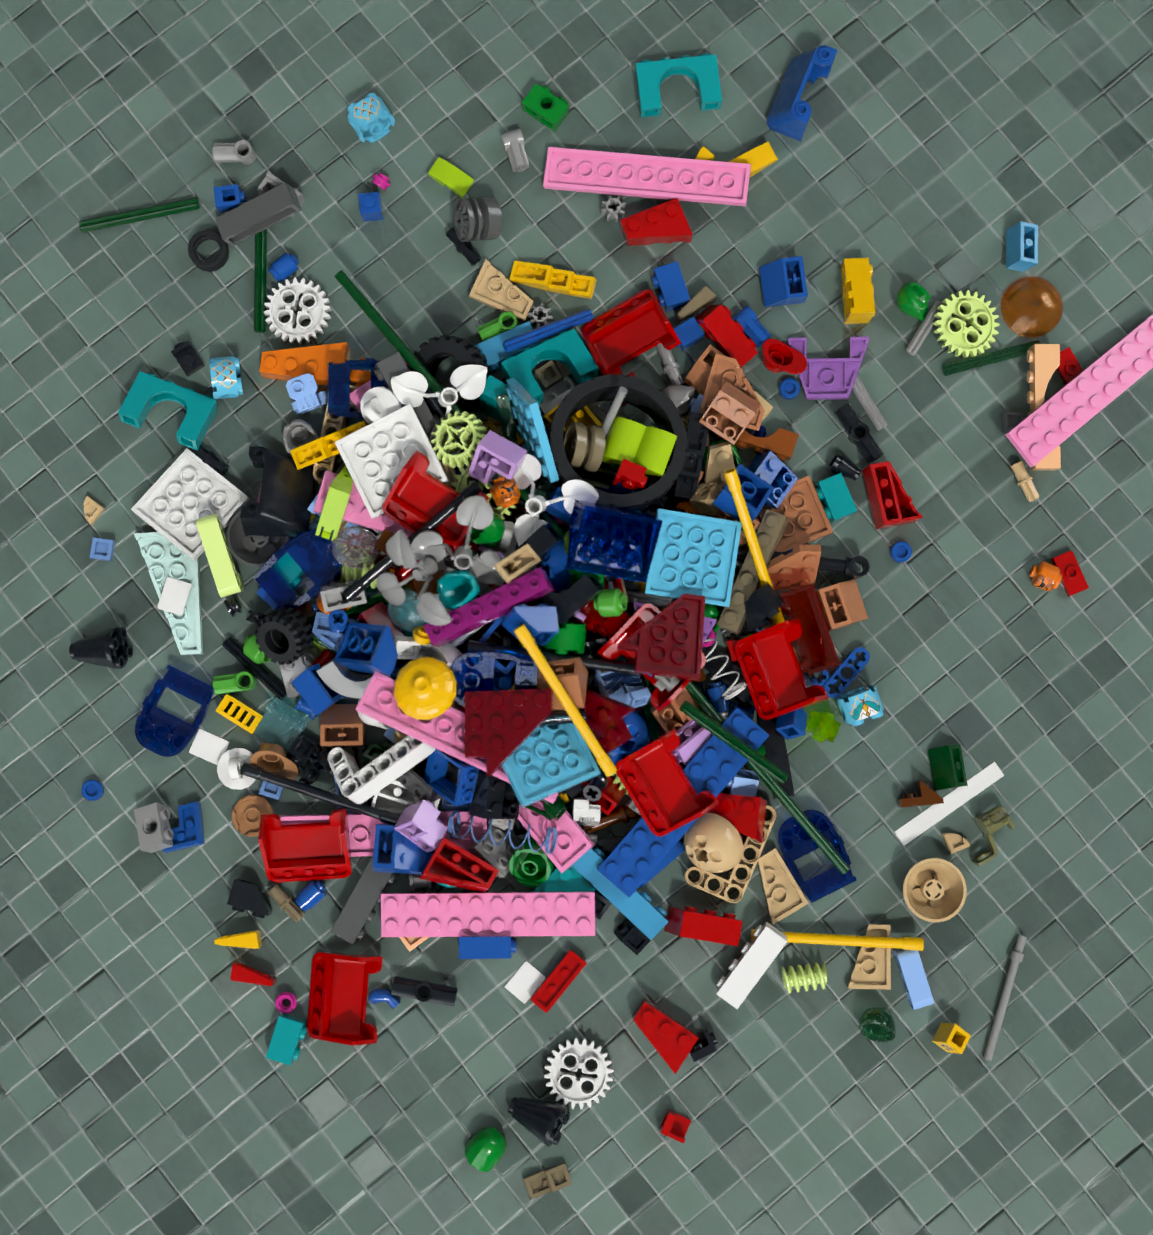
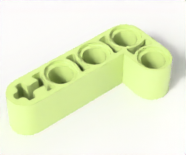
[196,513,245,598]

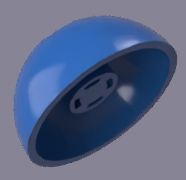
[541,536,580,592]
[608,710,648,767]

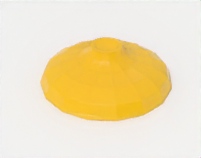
[393,657,457,720]

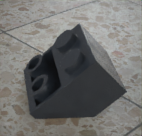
[469,772,520,819]

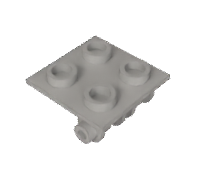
[278,648,318,698]
[470,826,517,879]

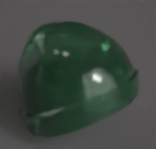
[859,1007,896,1042]

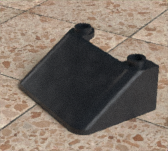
[240,446,315,537]

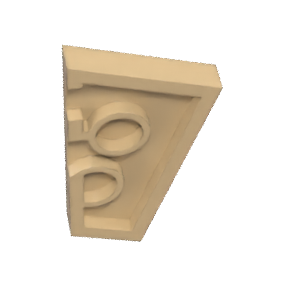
[703,441,735,489]

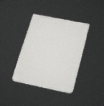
[157,577,192,615]
[189,729,230,765]
[505,961,546,1004]

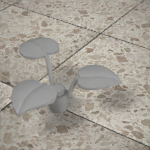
[411,495,504,586]
[376,529,453,626]

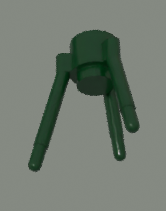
[519,795,566,821]

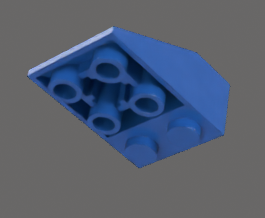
[373,825,434,874]

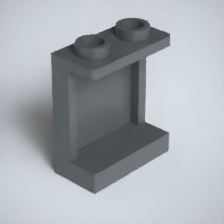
[397,759,458,803]

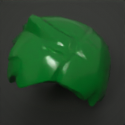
[470,513,505,547]

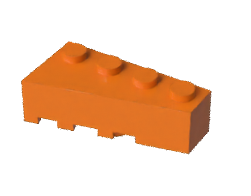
[259,342,350,386]

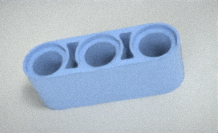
[894,949,934,1010]

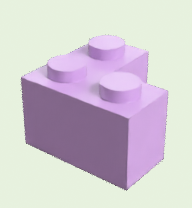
[468,430,527,484]
[394,800,447,852]

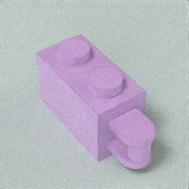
[672,719,713,766]

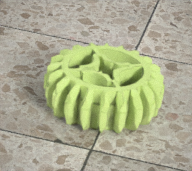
[431,411,487,469]

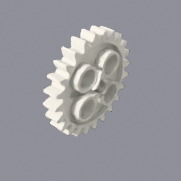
[264,277,332,345]
[544,1037,613,1109]

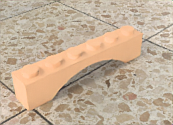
[1027,344,1061,470]

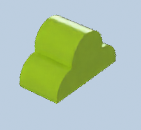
[602,417,677,476]

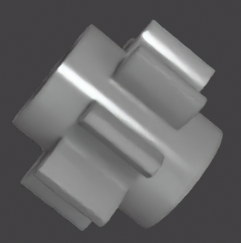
[601,195,626,222]
[527,303,553,328]
[654,675,681,692]

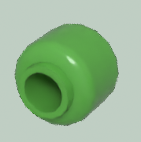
[594,588,627,617]
[243,634,271,664]

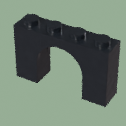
[513,523,605,624]

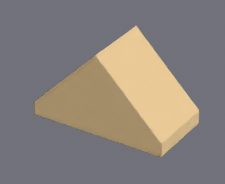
[494,544,541,583]

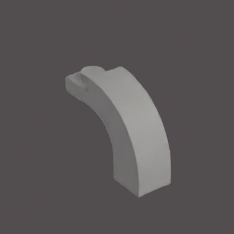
[316,658,396,698]

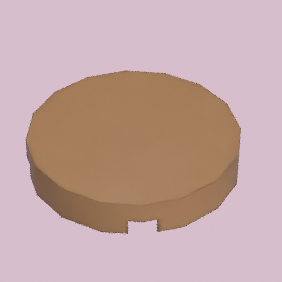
[232,795,274,837]

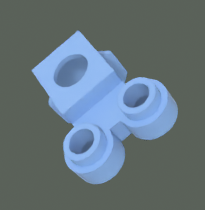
[286,373,328,415]

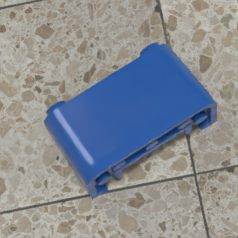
[766,45,838,142]

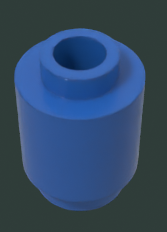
[268,253,299,282]
[706,682,731,713]
[294,880,326,911]

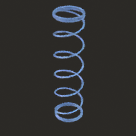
[447,811,557,855]

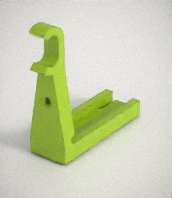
[315,466,353,542]

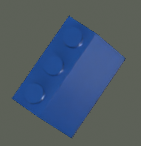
[334,622,398,676]

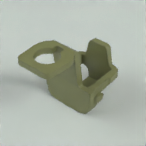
[972,806,1015,866]

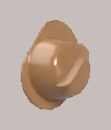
[250,742,298,779]

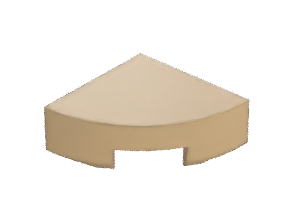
[83,496,105,525]
[941,833,970,854]

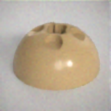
[684,813,744,873]
[903,858,967,922]

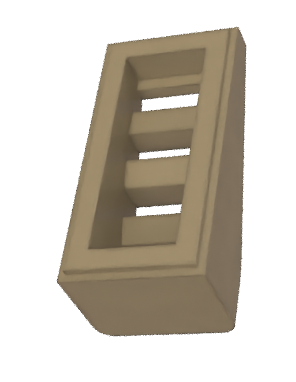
[676,286,717,322]

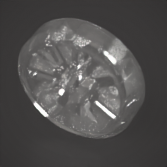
[332,526,379,569]

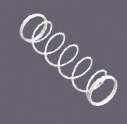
[705,638,747,700]

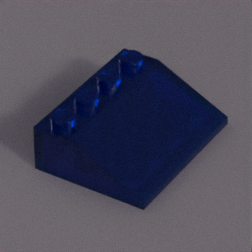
[567,499,663,583]

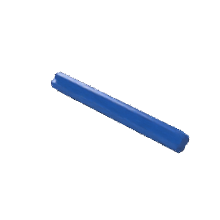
[502,309,593,352]

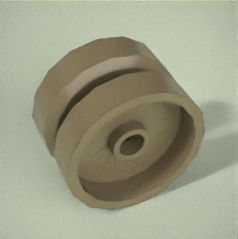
[563,422,605,472]

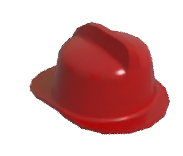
[761,338,807,374]

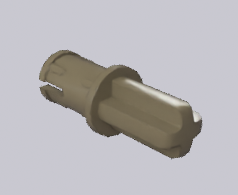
[268,884,305,923]

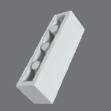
[716,921,787,1009]

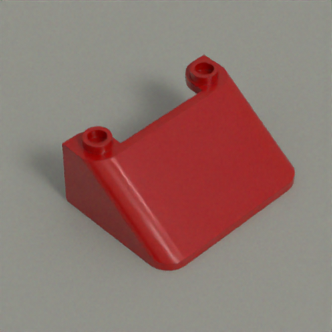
[581,289,681,375]
[382,451,490,554]
[598,604,706,712]
[735,620,829,720]
[616,728,719,837]
[258,809,352,882]
[307,952,383,1046]

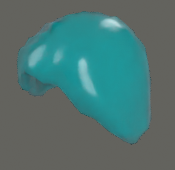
[437,570,480,610]

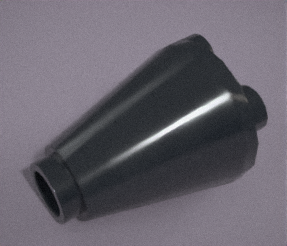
[69,627,133,669]
[508,1097,571,1147]

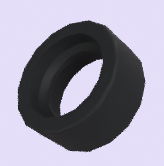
[188,230,229,272]

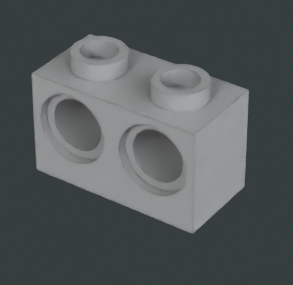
[320,579,368,612]

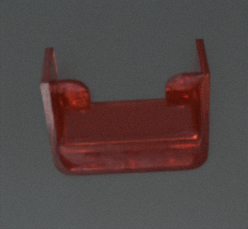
[781,583,841,676]

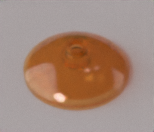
[1001,277,1063,338]

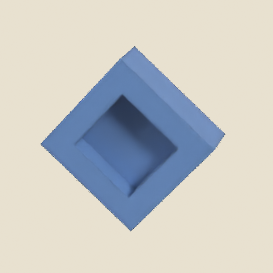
[89,537,115,562]
[259,781,284,800]

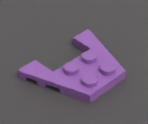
[788,337,869,400]

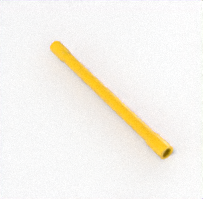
[724,468,785,626]
[513,624,617,777]
[751,929,924,951]

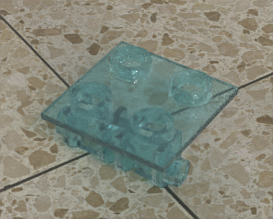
[254,697,311,754]

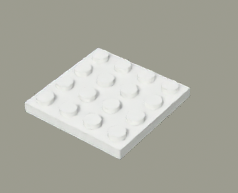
[335,404,449,519]
[131,448,250,561]

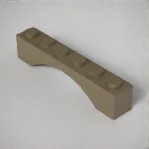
[717,509,789,636]

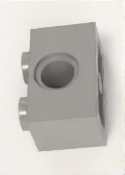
[134,802,174,853]

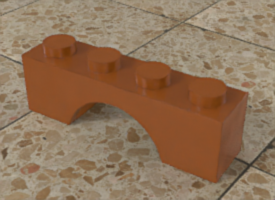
[711,428,799,462]

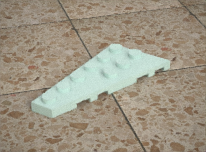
[134,532,203,655]

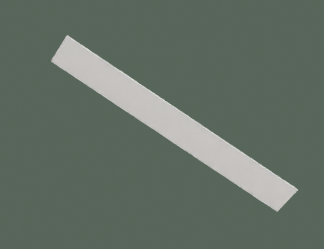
[895,762,1004,846]

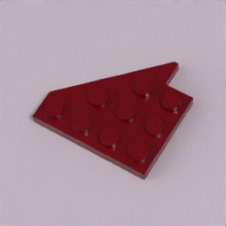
[618,593,705,681]
[465,689,553,776]
[578,689,635,762]

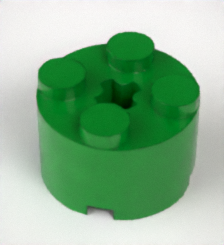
[542,621,586,654]
[509,837,555,887]

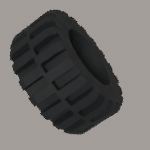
[408,335,490,414]

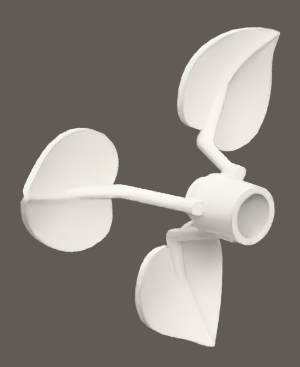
[391,365,487,455]
[513,454,599,546]

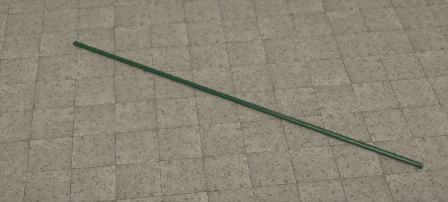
[334,270,850,875]

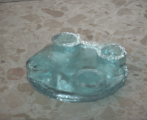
[388,589,425,632]

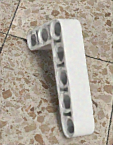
[328,735,435,804]

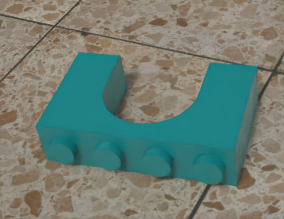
[635,53,722,118]
[501,329,598,405]
[118,371,218,451]

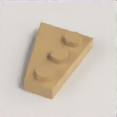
[469,259,534,322]
[758,848,809,925]
[847,924,891,990]

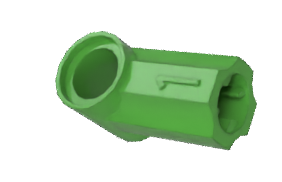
[477,312,519,342]
[213,671,257,695]

